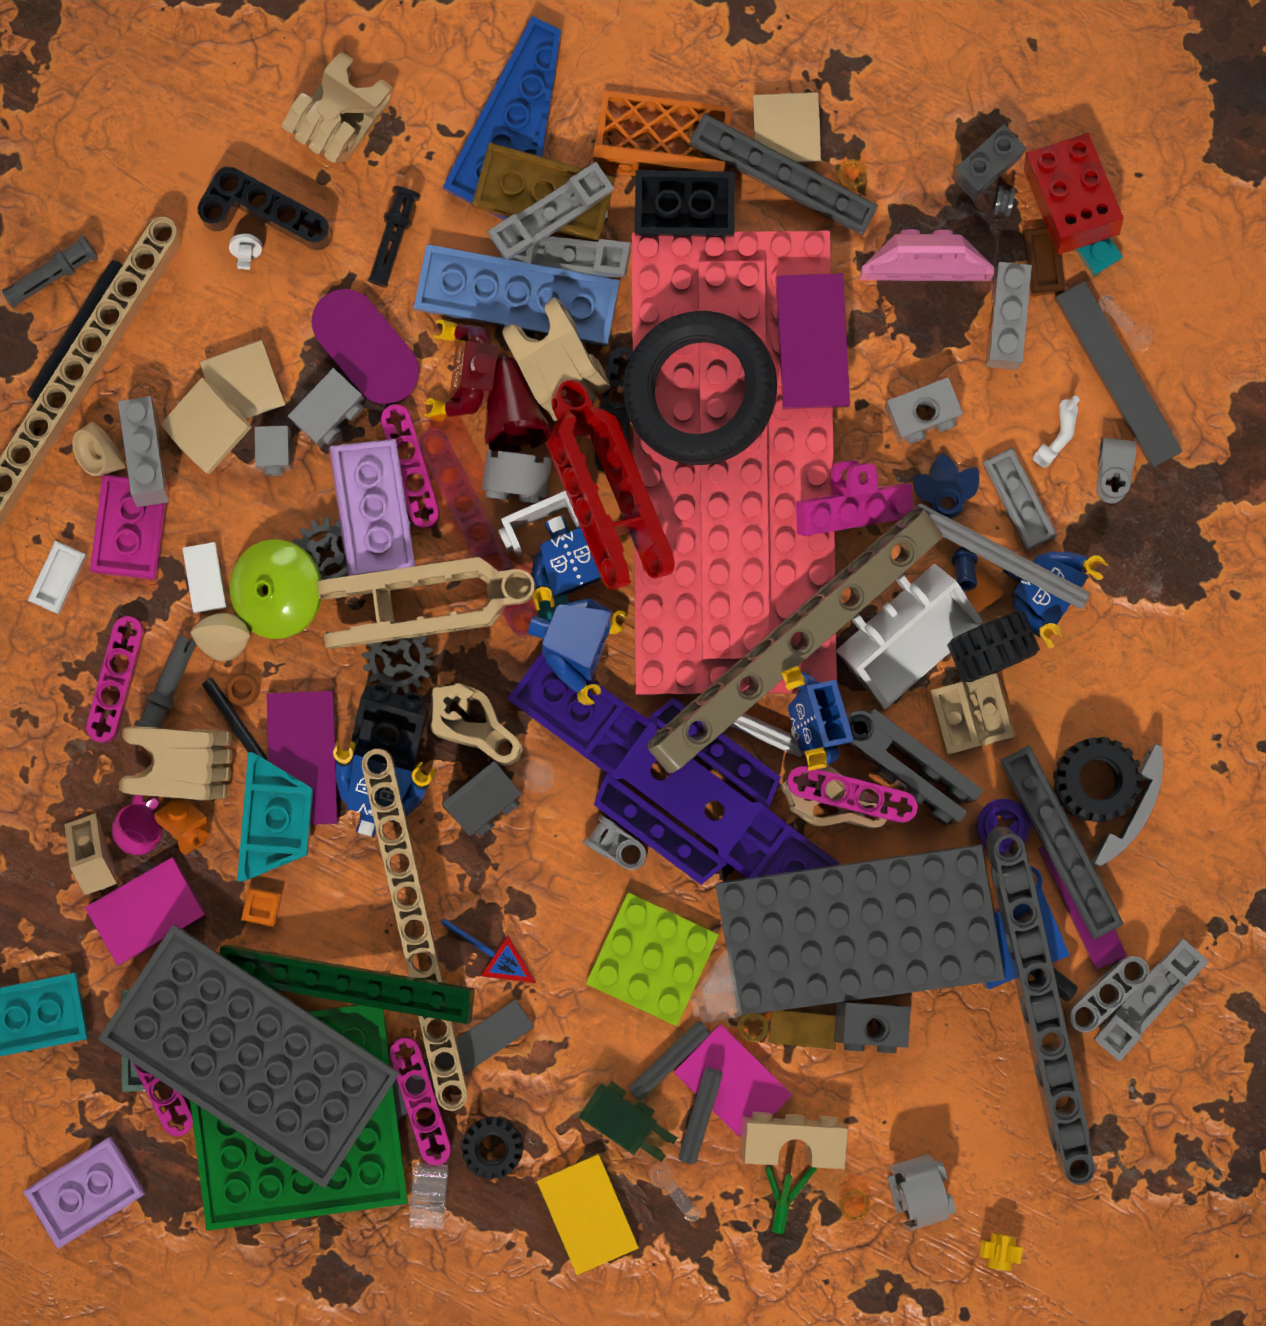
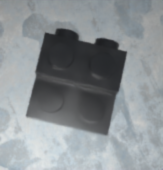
[351,684,430,771]

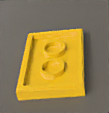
[537,1153,639,1275]

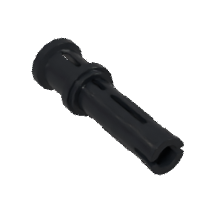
[367,186,421,288]

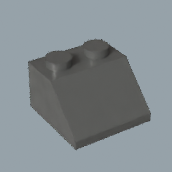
[442,761,523,837]

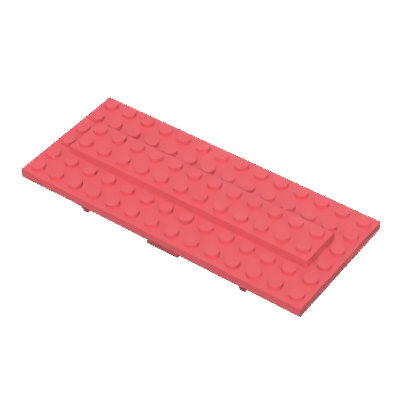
[632,231,837,695]

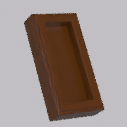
[1023,227,1065,296]

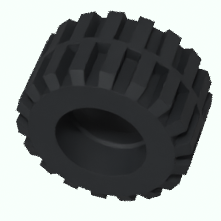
[947,612,1040,682]
[1053,737,1143,822]

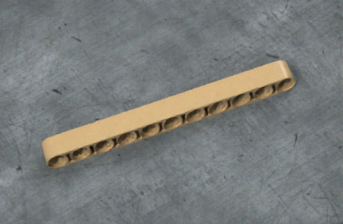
[0,217,182,526]
[362,748,468,1111]

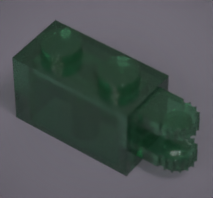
[578,1080,678,1162]

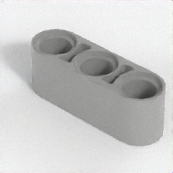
[1065,956,1149,1033]

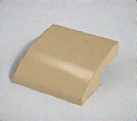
[753,92,821,162]
[200,339,285,419]
[161,377,252,474]
[931,673,1016,755]

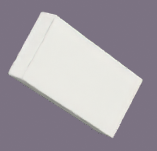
[28,541,88,615]
[182,542,227,614]

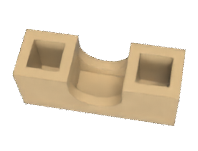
[739,1112,848,1169]

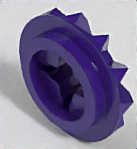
[976,799,1030,852]

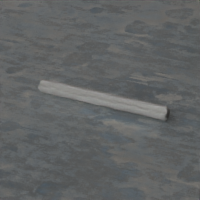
[915,504,1090,609]

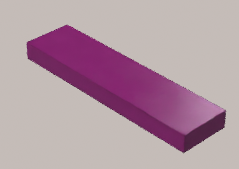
[1038,846,1127,970]

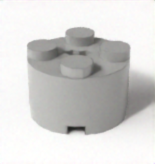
[482,450,552,504]
[887,1154,956,1232]

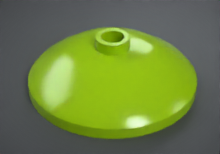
[230,539,322,639]

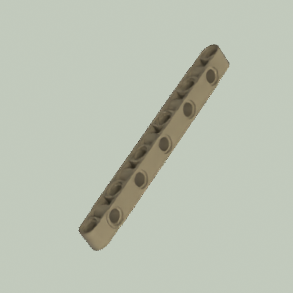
[646,507,943,773]

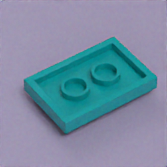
[0,973,89,1056]

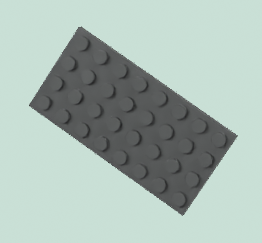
[715,844,1006,1016]
[98,924,400,1188]

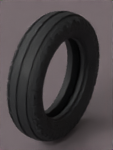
[623,311,777,465]

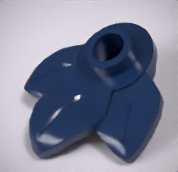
[914,454,979,519]

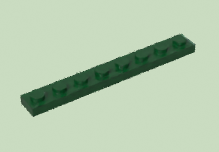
[220,944,475,1024]

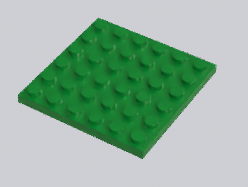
[190,1005,409,1231]

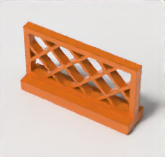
[593,90,733,176]

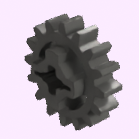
[293,518,348,580]
[362,636,435,694]

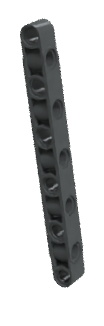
[987,827,1095,1185]

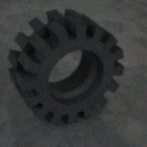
[461,1116,523,1180]

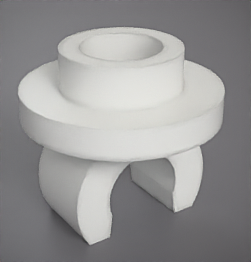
[229,234,262,270]

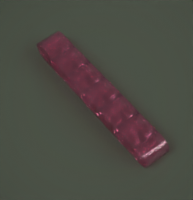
[419,429,537,638]

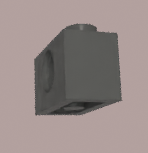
[834,1002,911,1053]

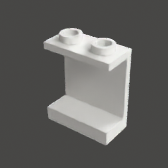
[498,491,581,558]

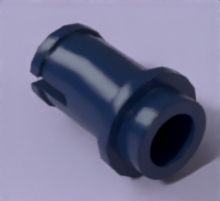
[951,547,978,591]

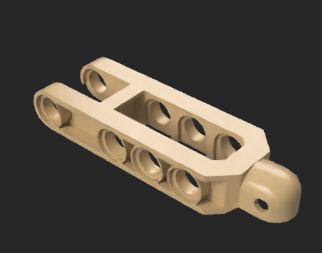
[317,557,536,649]

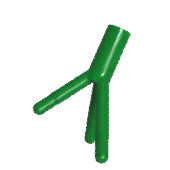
[765,1165,817,1234]

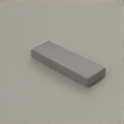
[982,447,1057,551]

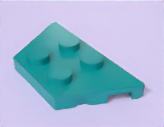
[237,752,314,882]

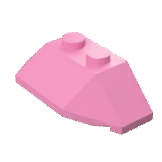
[860,229,994,281]

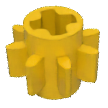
[979,1233,1023,1271]

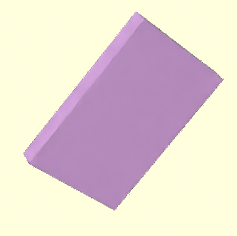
[23,1136,146,1249]

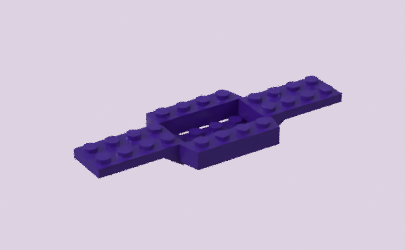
[507,652,840,885]

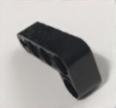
[197,167,333,250]

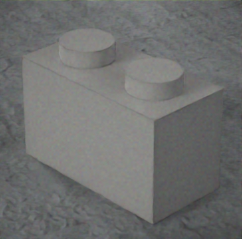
[288,368,365,448]

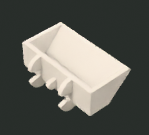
[836,563,984,710]

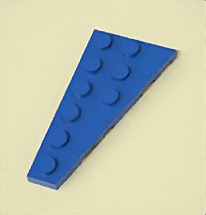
[443,16,561,220]

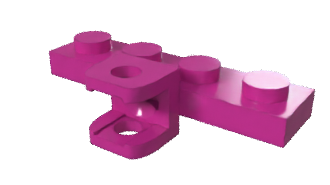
[796,460,913,536]

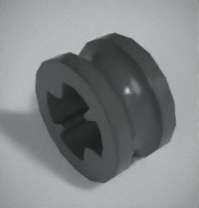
[993,185,1015,217]

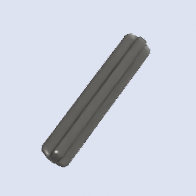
[629,1021,710,1100]
[679,1067,723,1164]

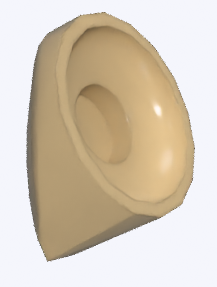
[72,422,126,476]
[190,612,250,661]

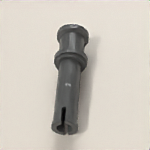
[2,234,99,308]
[134,635,197,729]

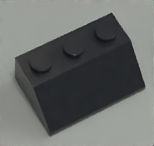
[635,170,735,237]

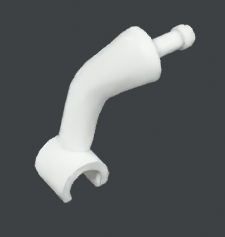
[1032,396,1080,468]

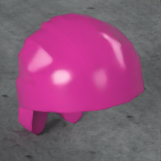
[112,794,163,855]

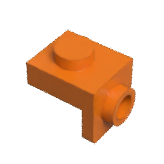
[154,798,210,855]

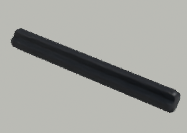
[27,260,123,401]

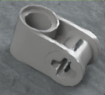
[1096,437,1136,504]
[582,814,647,871]

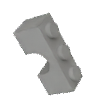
[985,262,1032,370]
[118,396,170,507]

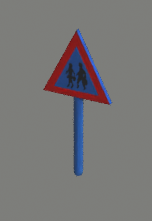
[441,919,536,983]

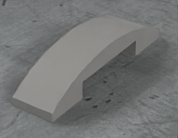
[487,162,615,260]
[500,236,632,277]
[1091,744,1163,866]
[1094,938,1209,1062]

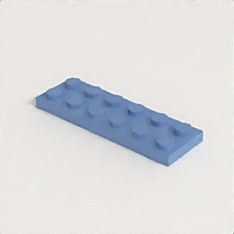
[414,244,620,346]

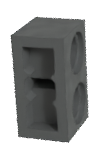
[951,124,1026,201]

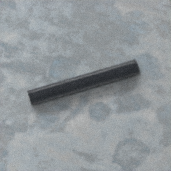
[202,677,268,760]

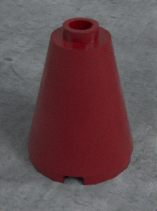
[484,357,550,453]

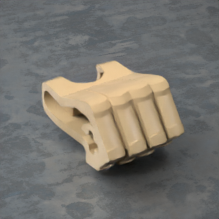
[281,52,394,163]
[503,297,611,421]
[430,683,523,766]
[119,726,232,800]
[781,764,889,829]

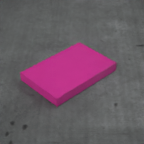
[90,474,170,580]
[85,857,206,966]
[674,1024,792,1138]

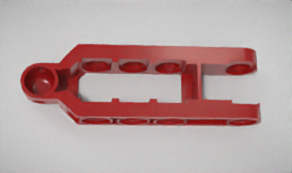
[546,380,675,590]

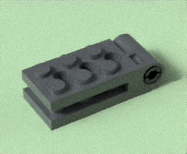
[845,709,983,826]

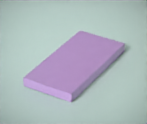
[329,439,415,576]

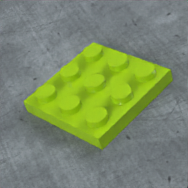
[586,893,719,1026]

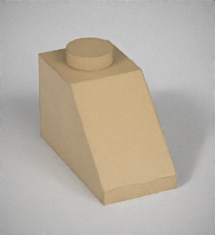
[64,813,117,895]

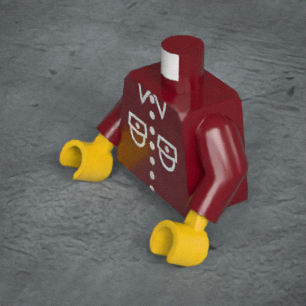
[424,319,498,422]

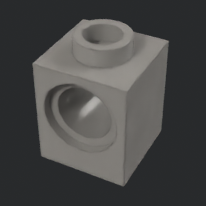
[255,426,293,476]

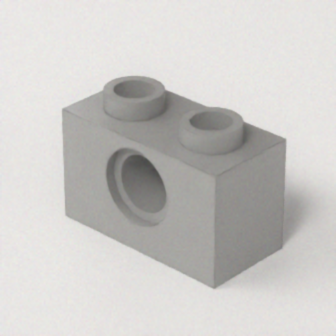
[884,377,963,444]

